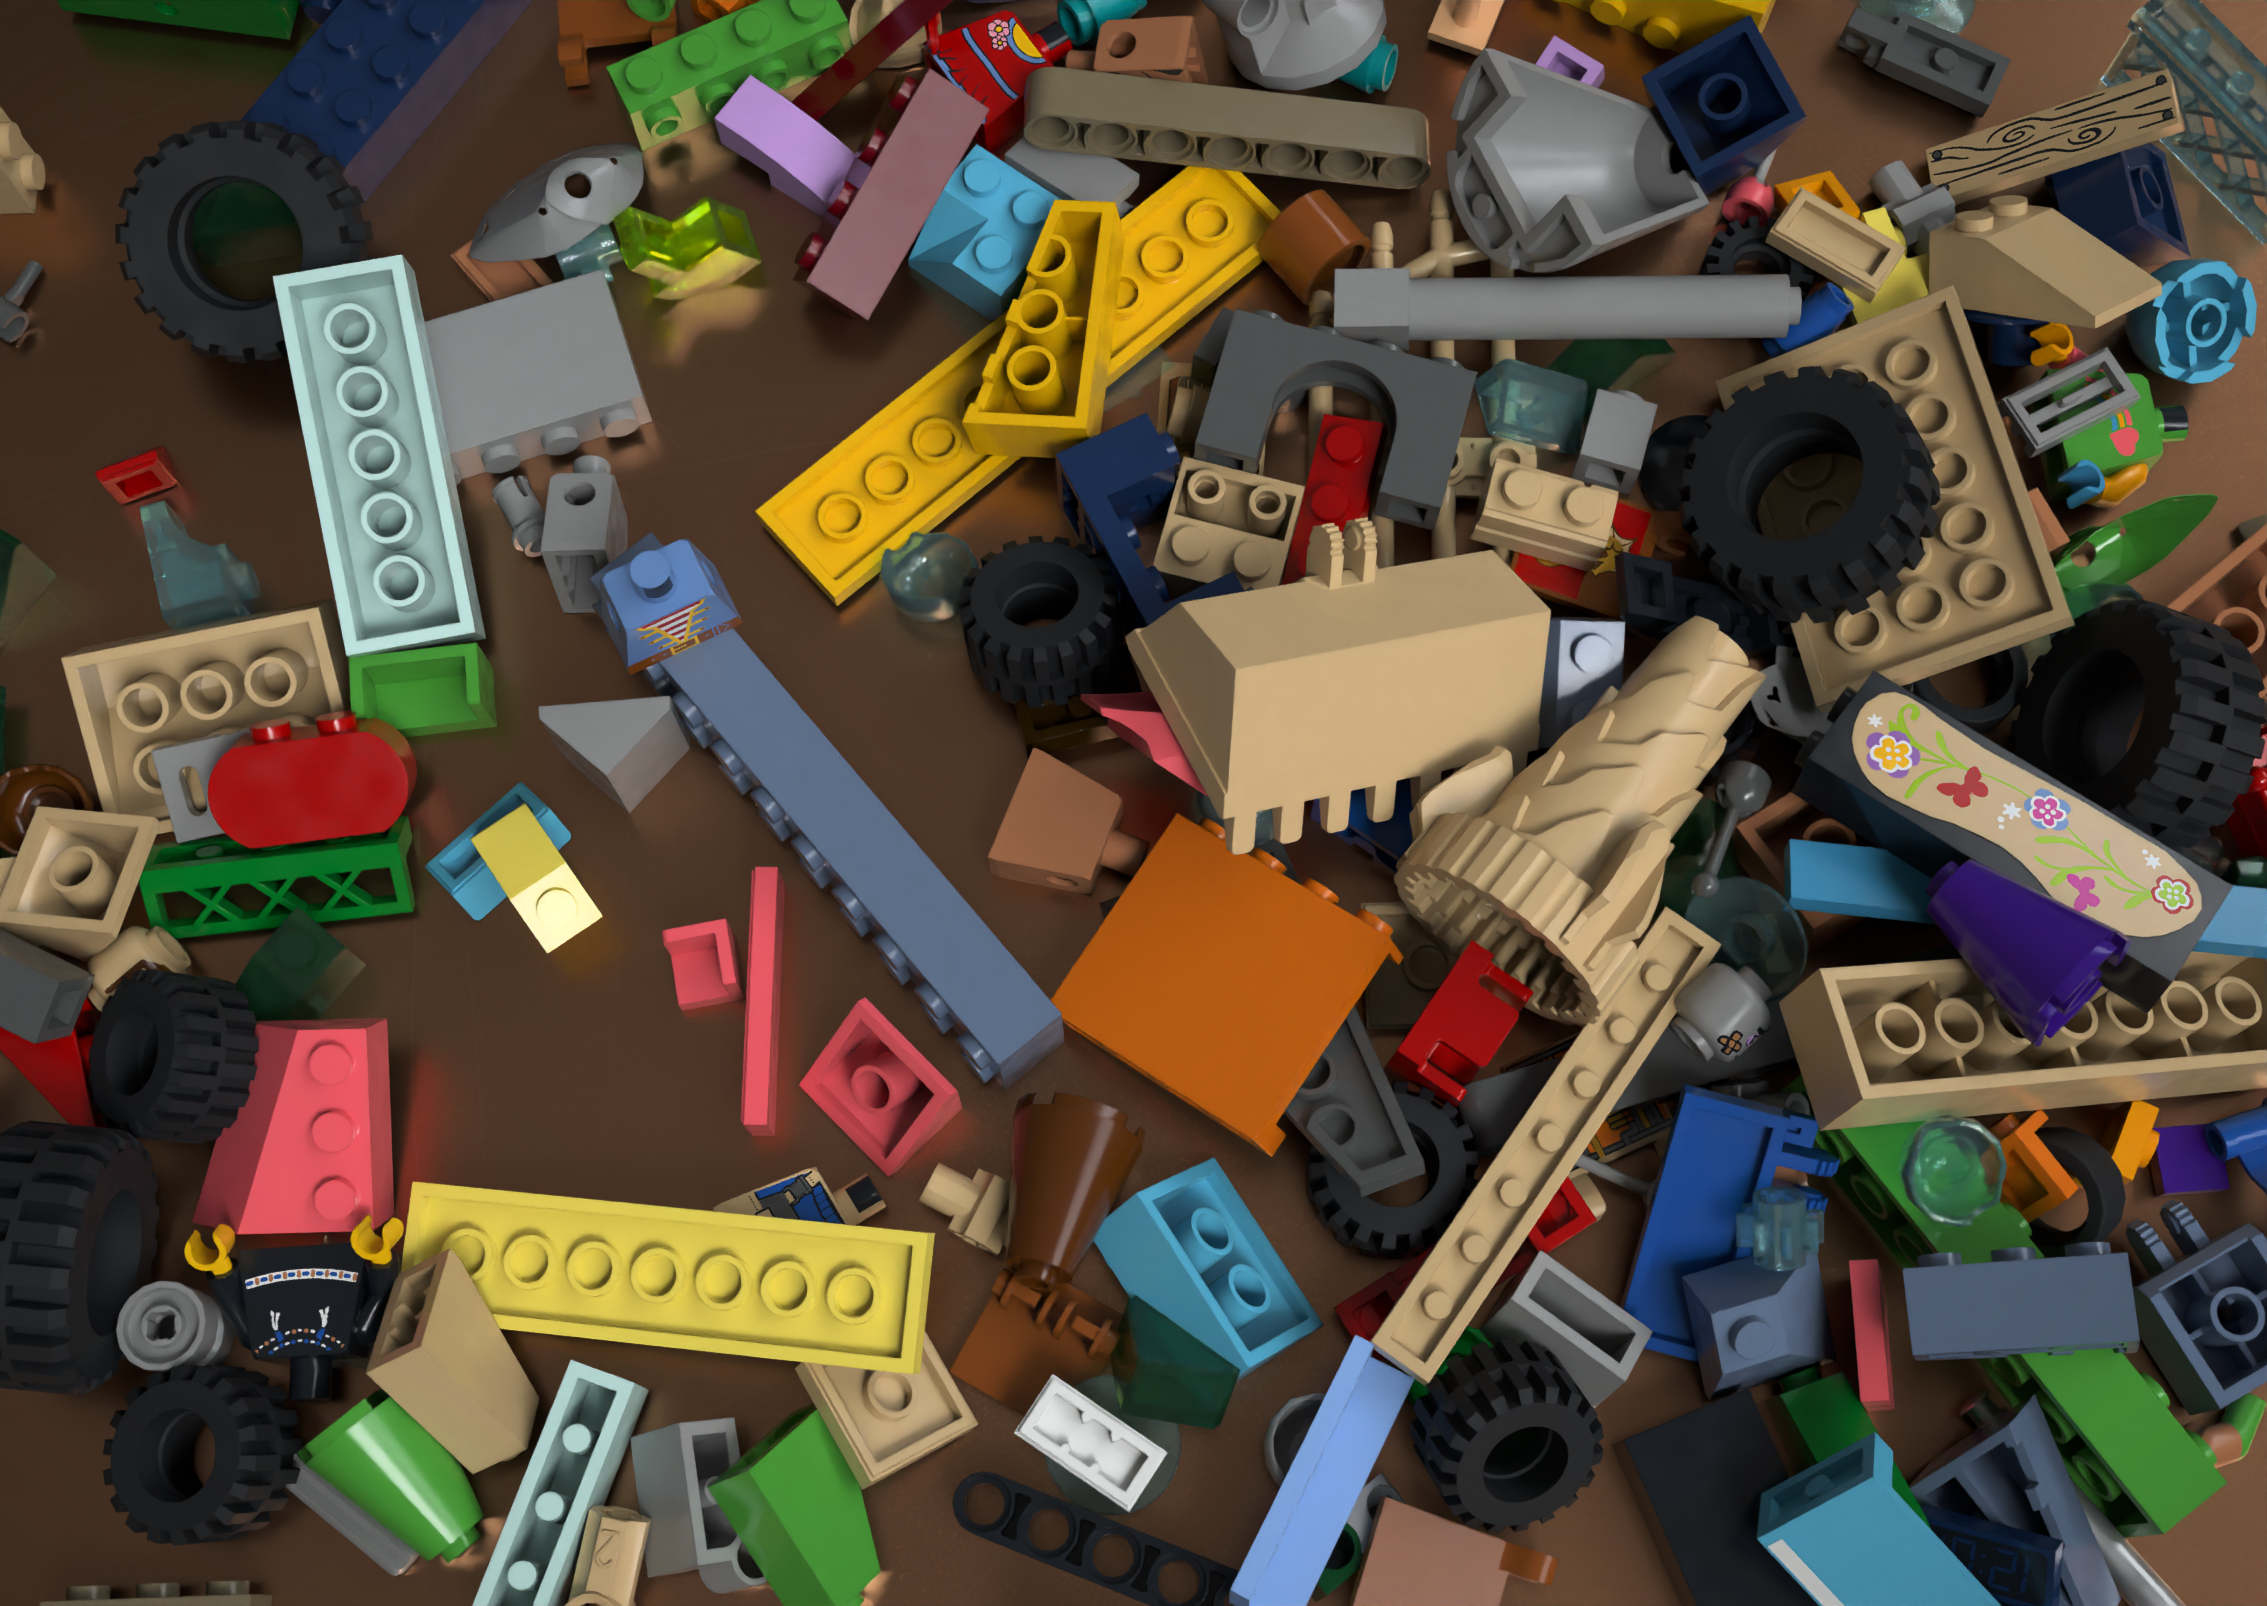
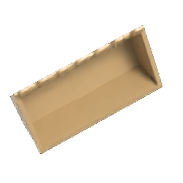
[1125,517,1551,855]

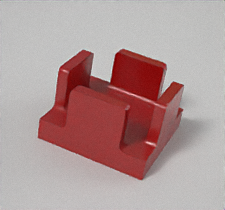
[1383,940,1534,1108]

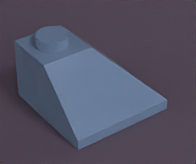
[1682,1238,1837,1400]

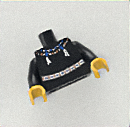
[184,1215,404,1402]

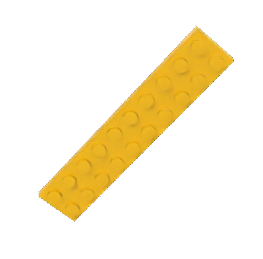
[755,166,1281,606]

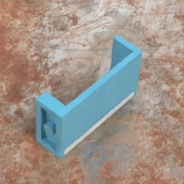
[1757,1432,2014,1606]

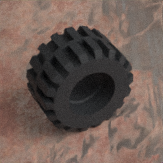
[958,536,1123,708]
[88,969,259,1143]
[1305,1081,1479,1260]
[1410,1338,1604,1533]
[103,1366,303,1546]

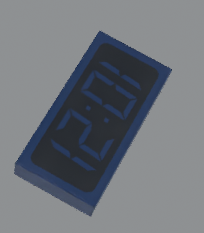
[1921,1504,2063,1606]

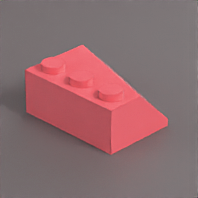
[192,1018,395,1234]

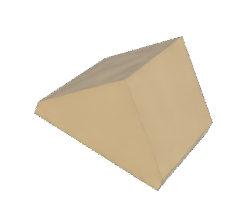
[0,806,161,962]

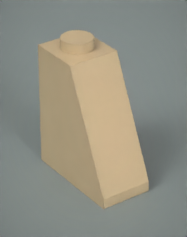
[366,1248,539,1474]

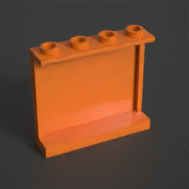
[1050,813,1404,1157]

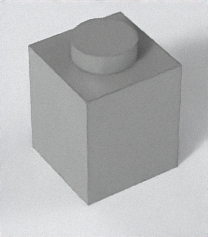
[1571,389,1658,495]

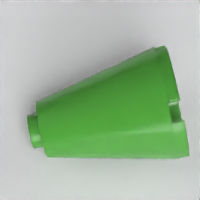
[296,1388,484,1563]

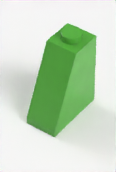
[707,1403,881,1606]

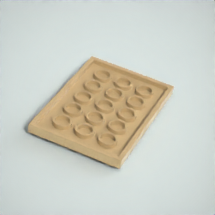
[1716,285,2075,714]

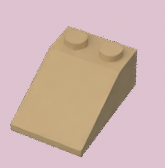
[1929,195,2162,329]

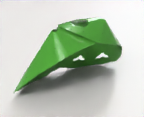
[2052,494,2219,615]

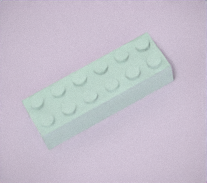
[272,254,486,658]

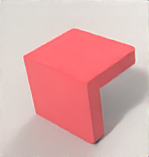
[662,918,746,1011]

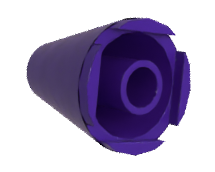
[1925,859,2131,1047]

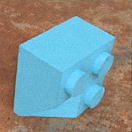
[908,144,1061,322]

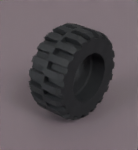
[115,120,373,363]
[1678,366,1940,624]
[2009,599,2267,853]
[0,1120,159,1395]

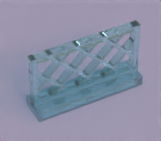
[2101,0,2267,245]

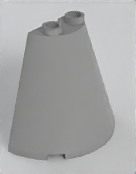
[1447,48,1710,273]

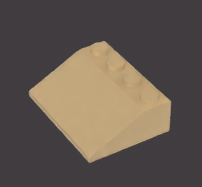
[61,598,351,835]

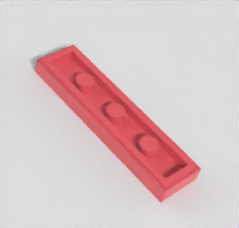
[741,867,785,1136]

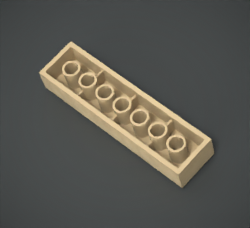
[1779,951,2267,1131]

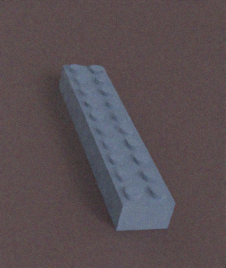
[589,532,1065,1091]

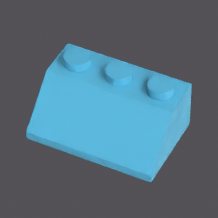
[1093,1157,1324,1405]

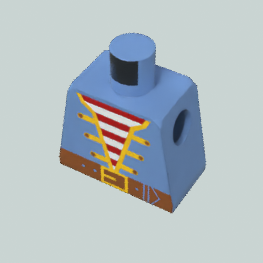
[600,539,743,675]

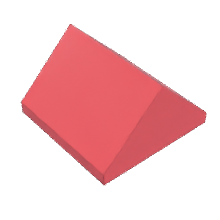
[799,997,963,1177]

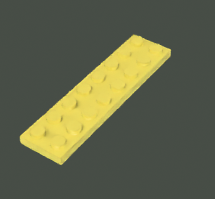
[401,1182,935,1374]

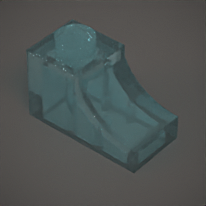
[139,500,260,629]

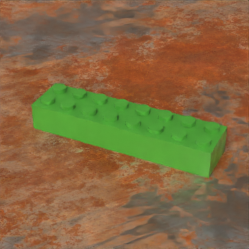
[1779,1074,2227,1538]

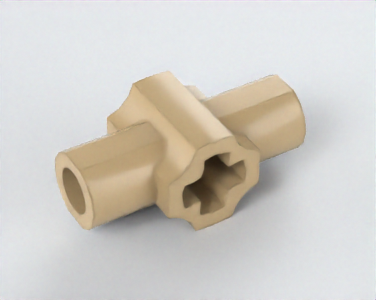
[918,1162,1010,1256]

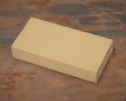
[1765,187,1906,303]

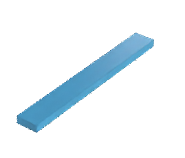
[1784,839,2267,959]

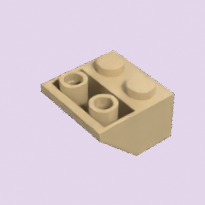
[1153,456,1305,601]

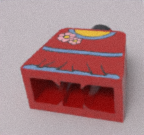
[923,10,1073,154]

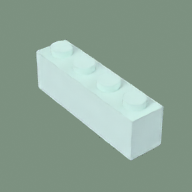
[472,1360,649,1606]

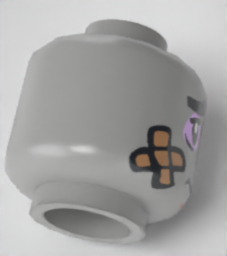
[1670,963,1772,1062]

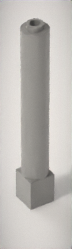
[1334,268,1802,351]

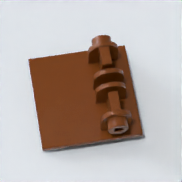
[949,1266,1132,1416]

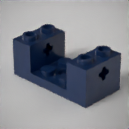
[1055,413,1254,634]

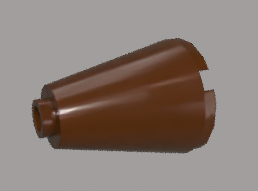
[1006,1092,1145,1291]

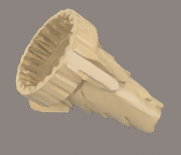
[1394,616,1767,1027]

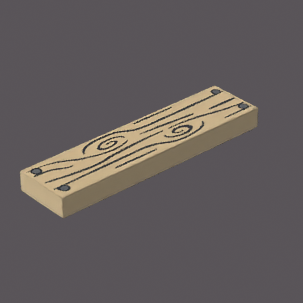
[1925,68,2183,205]

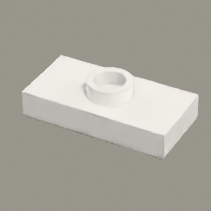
[1014,1374,1168,1513]

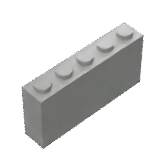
[424,269,652,485]

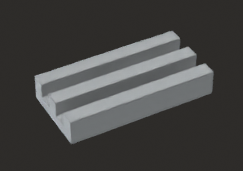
[1998,347,2141,459]

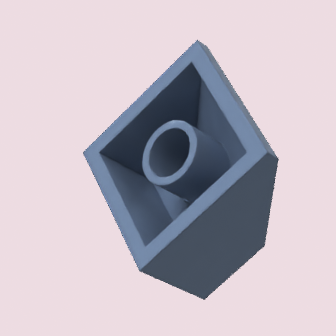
[1538,617,1625,749]

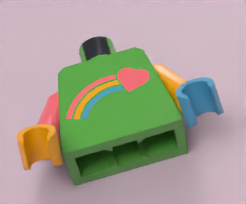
[2030,322,2189,509]

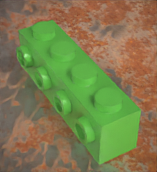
[606,0,852,151]

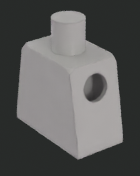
[541,455,628,613]

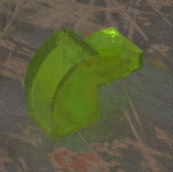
[613,196,762,300]

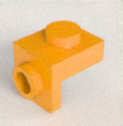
[2058,1100,2160,1189]

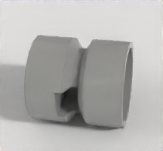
[116,1281,236,1372]

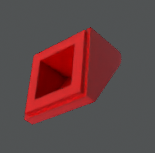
[95,445,178,504]

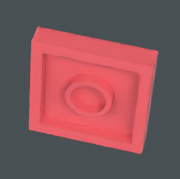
[1849,1259,1895,1412]

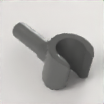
[0,260,43,342]

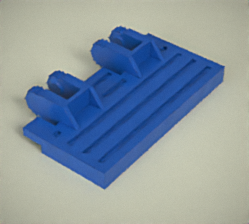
[1620,1084,1840,1362]

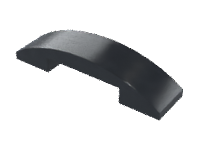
[1614,552,1800,657]

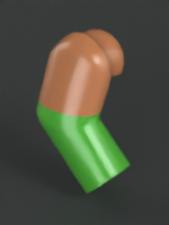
[2182,1393,2267,1468]

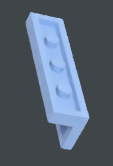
[1229,1334,1415,1606]

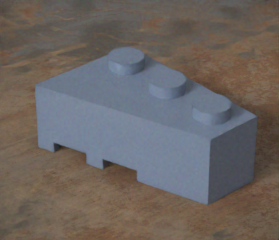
[1903,1242,2140,1361]
[1909,1394,2121,1606]

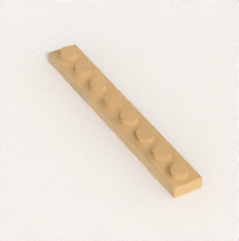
[1369,907,1722,1386]

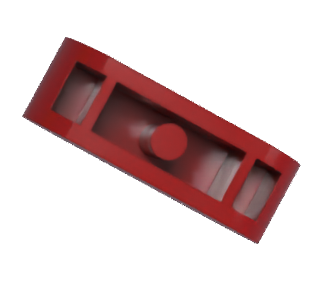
[208,711,417,849]

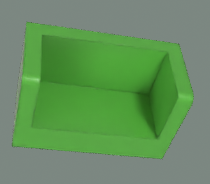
[348,642,497,737]

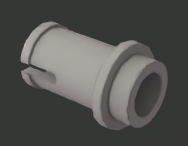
[491,475,545,557]

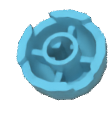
[2125,258,2257,384]

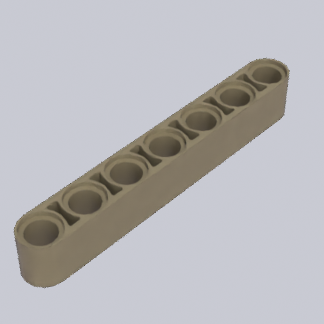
[1024,67,1431,189]

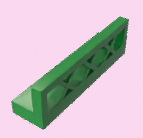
[138,816,416,939]

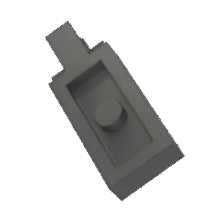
[1838,7,2011,117]

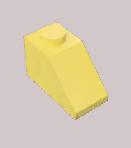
[470,803,603,954]

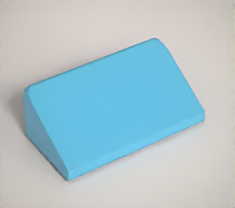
[425,782,571,920]

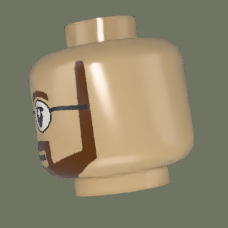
[87,926,191,1013]

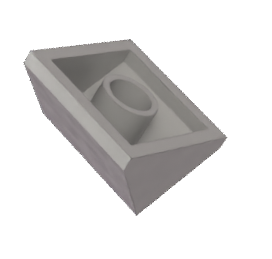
[539,696,690,813]

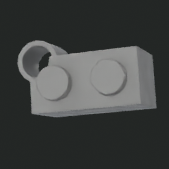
[630,1417,767,1594]

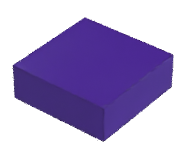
[2150,1123,2230,1197]

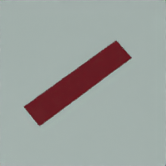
[791,0,952,121]

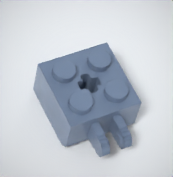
[2125,1199,2267,1415]

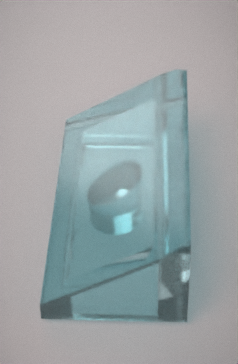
[1475,359,1587,455]

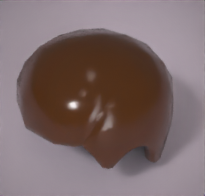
[0,764,94,856]

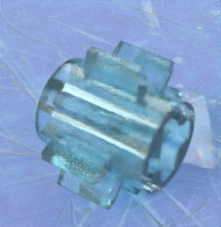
[555,224,623,282]
[1736,1186,1824,1271]

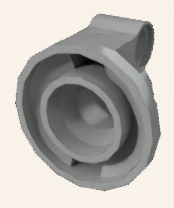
[1203,0,1387,91]

